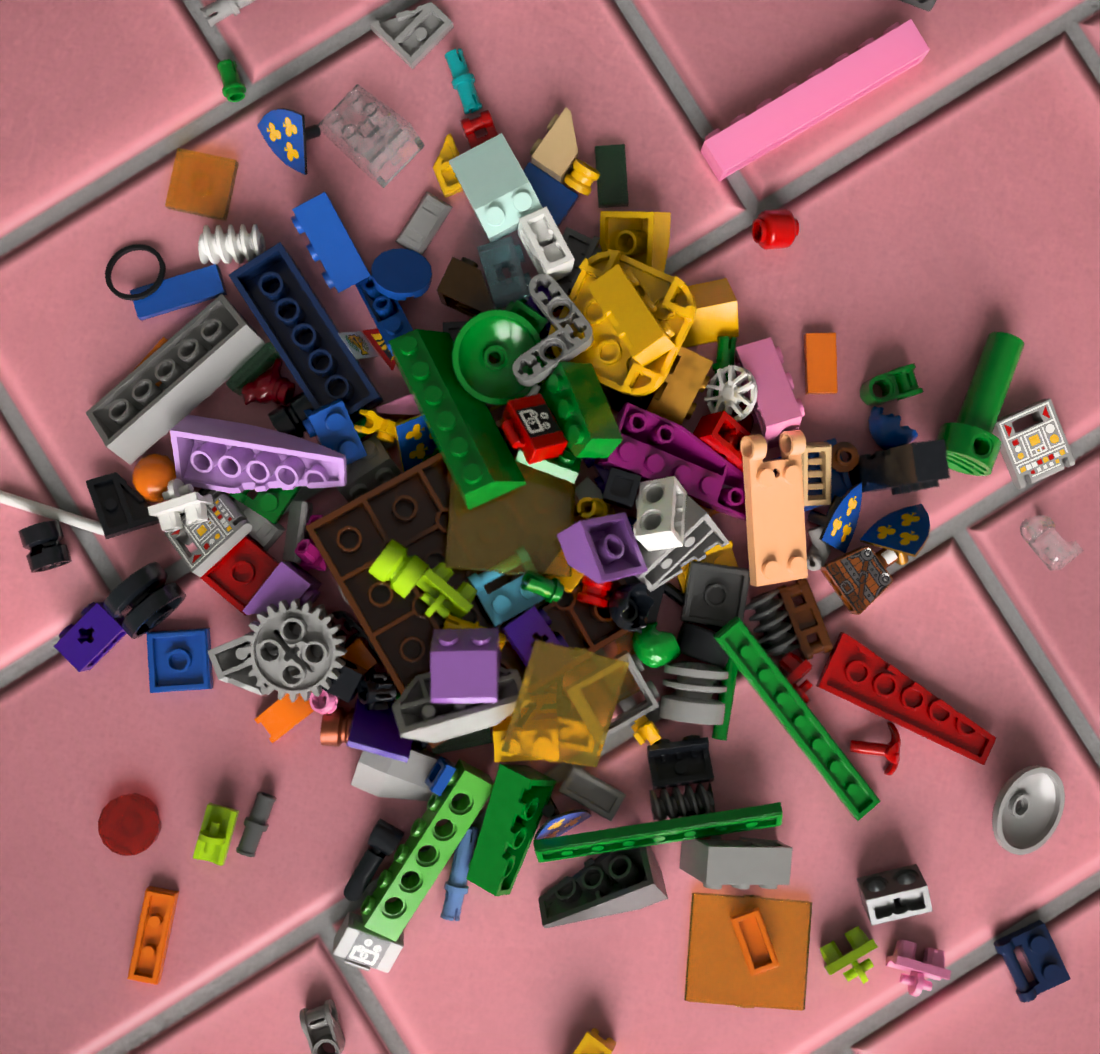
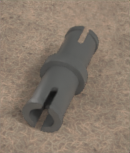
[236,792,277,857]

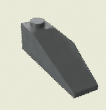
[538,846,668,928]

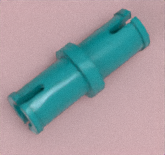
[445,48,483,114]

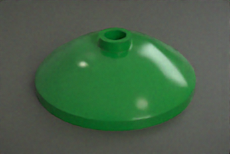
[451,310,544,405]

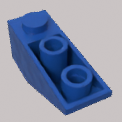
[355,276,413,356]

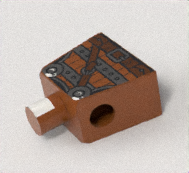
[820,546,898,615]

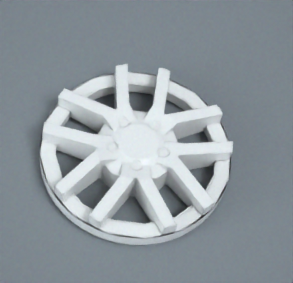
[704,365,758,422]

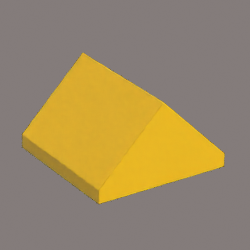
[682,278,739,348]

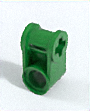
[860,363,924,406]

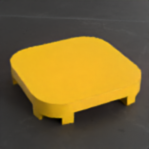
[548,249,696,397]

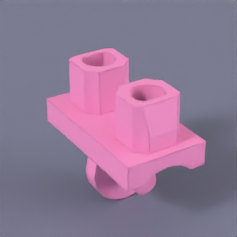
[885,940,951,997]

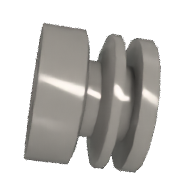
[659,661,729,725]

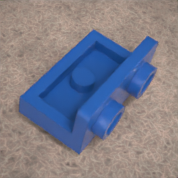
[302,399,367,465]

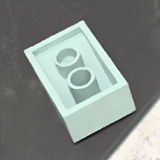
[449,133,543,244]

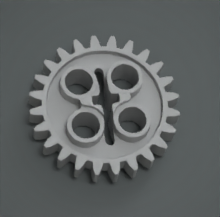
[242,598,347,702]

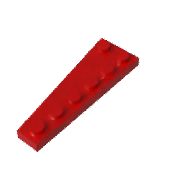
[816,632,997,765]

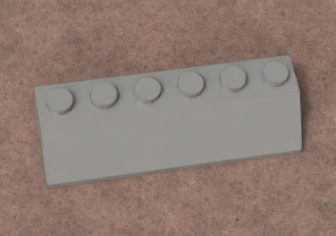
[86,294,267,465]

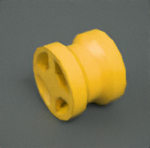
[563,158,601,196]

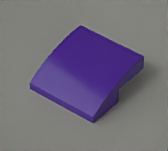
[346,696,413,763]

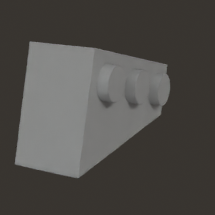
[634,495,730,592]
[679,835,792,889]

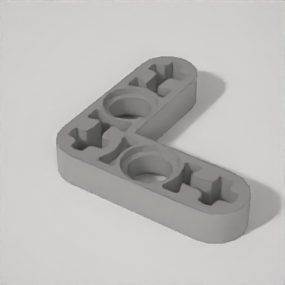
[513,274,594,387]

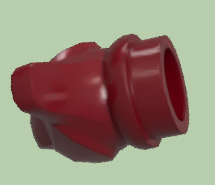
[241,358,295,405]

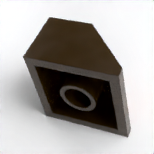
[437,257,495,318]

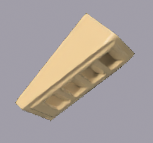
[801,441,832,506]

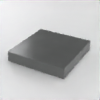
[680,560,750,627]

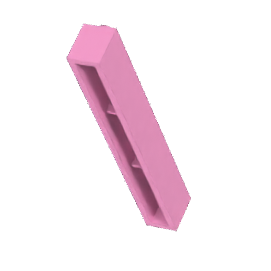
[700,19,930,181]

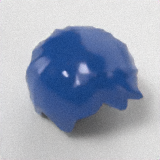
[868,406,918,450]

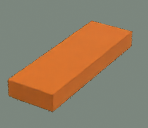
[127,886,179,985]

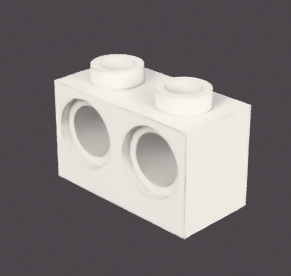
[518,206,574,281]
[633,476,687,552]

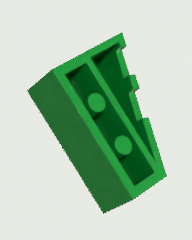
[538,362,623,458]

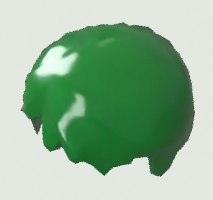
[631,622,681,668]

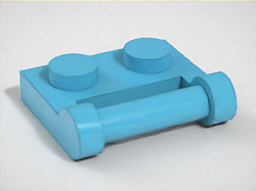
[467,547,544,627]

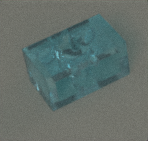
[477,236,531,310]

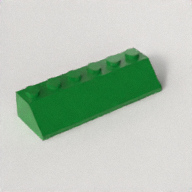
[388,329,526,510]

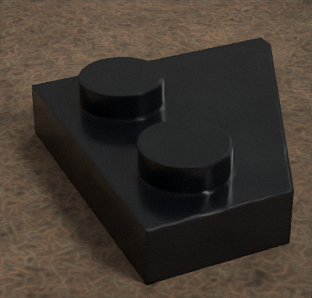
[86,472,159,539]

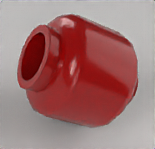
[752,209,799,250]

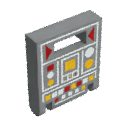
[993,399,1075,489]
[164,490,253,577]

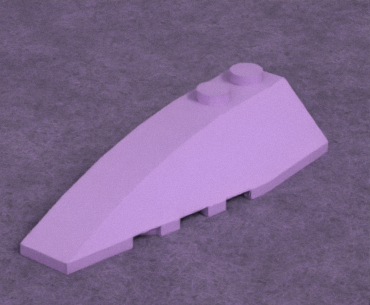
[170,414,347,494]

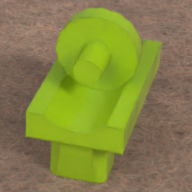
[416,562,477,619]
[193,803,239,866]
[820,926,878,984]

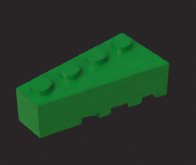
[466,764,556,896]

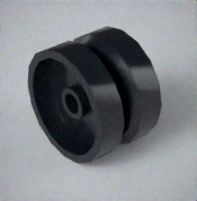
[103,562,186,639]

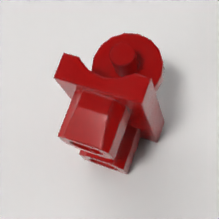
[778,652,813,704]

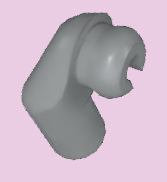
[807,526,831,571]

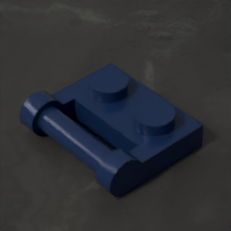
[994,920,1071,1002]

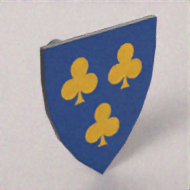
[257,108,321,175]
[808,481,862,553]
[534,796,591,840]

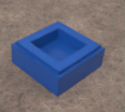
[425,756,456,796]

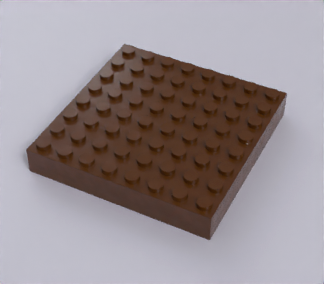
[305,418,648,749]

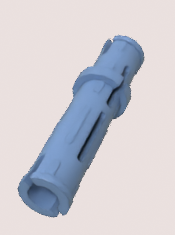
[440,826,479,921]

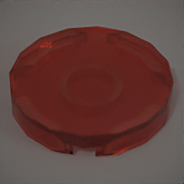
[98,793,161,856]

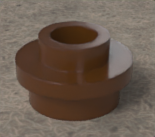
[831,442,859,472]

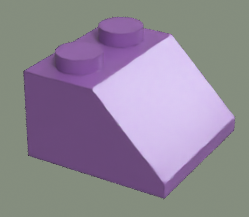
[557,512,648,584]
[243,561,322,615]
[431,628,501,704]

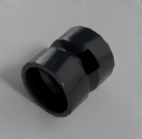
[268,392,315,439]
[18,520,72,573]

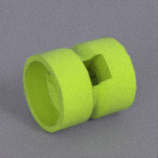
[368,539,429,599]

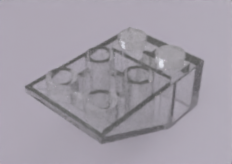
[318,84,425,188]

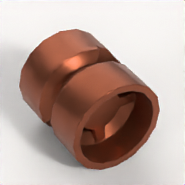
[320,706,354,748]

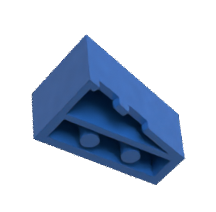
[291,192,371,293]

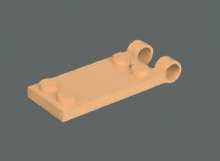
[740,430,808,587]

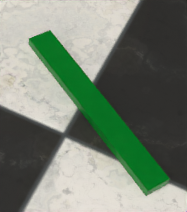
[713,616,881,821]
[533,802,783,863]

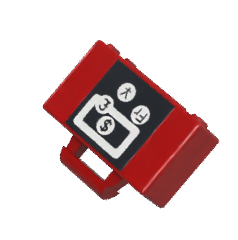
[501,394,568,464]

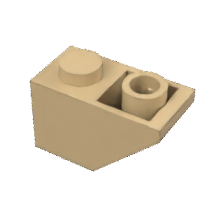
[530,107,578,184]

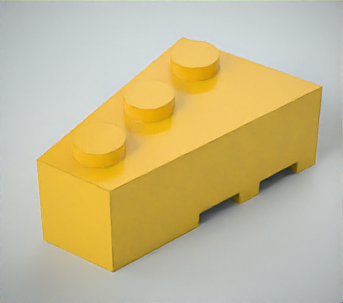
[587,264,675,367]

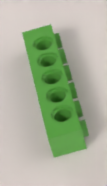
[360,759,494,942]

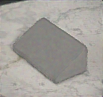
[283,501,313,563]

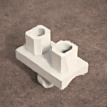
[148,479,214,532]

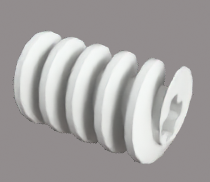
[198,224,266,264]

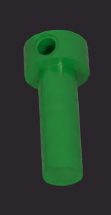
[936,332,1024,476]

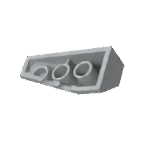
[351,745,465,801]

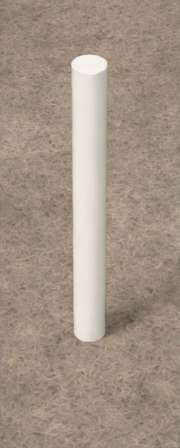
[0,490,105,536]

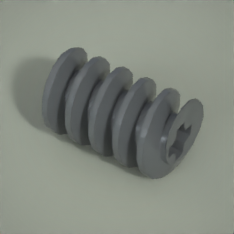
[745,589,801,656]
[649,782,715,821]

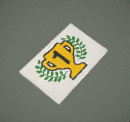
[338,331,379,359]

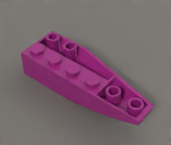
[594,402,746,521]

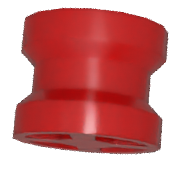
[576,575,613,608]

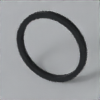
[105,244,166,301]

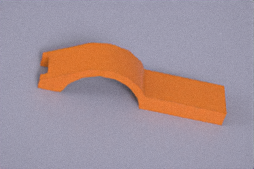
[254,637,380,743]

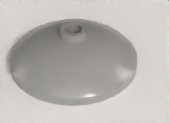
[992,765,1065,855]

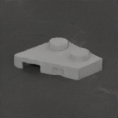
[370,2,454,69]

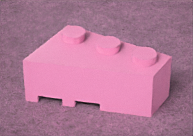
[734,337,805,450]

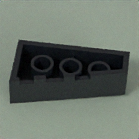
[847,439,950,495]

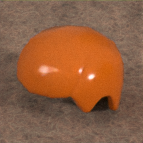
[132,453,176,503]

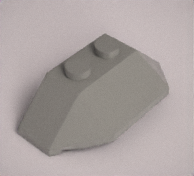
[207,604,332,695]
[392,666,528,743]

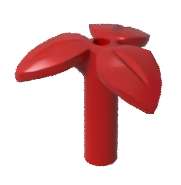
[850,722,901,775]

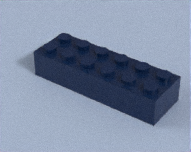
[229,242,384,421]

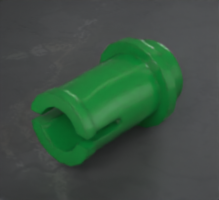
[217,59,246,102]
[521,570,564,603]

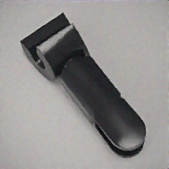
[344,818,404,901]

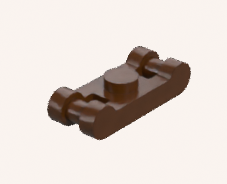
[776,578,833,660]

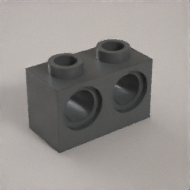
[857,864,933,926]

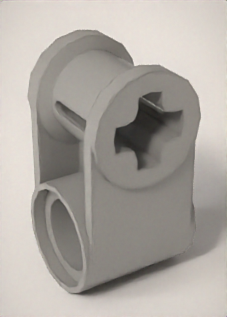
[300,999,345,1054]

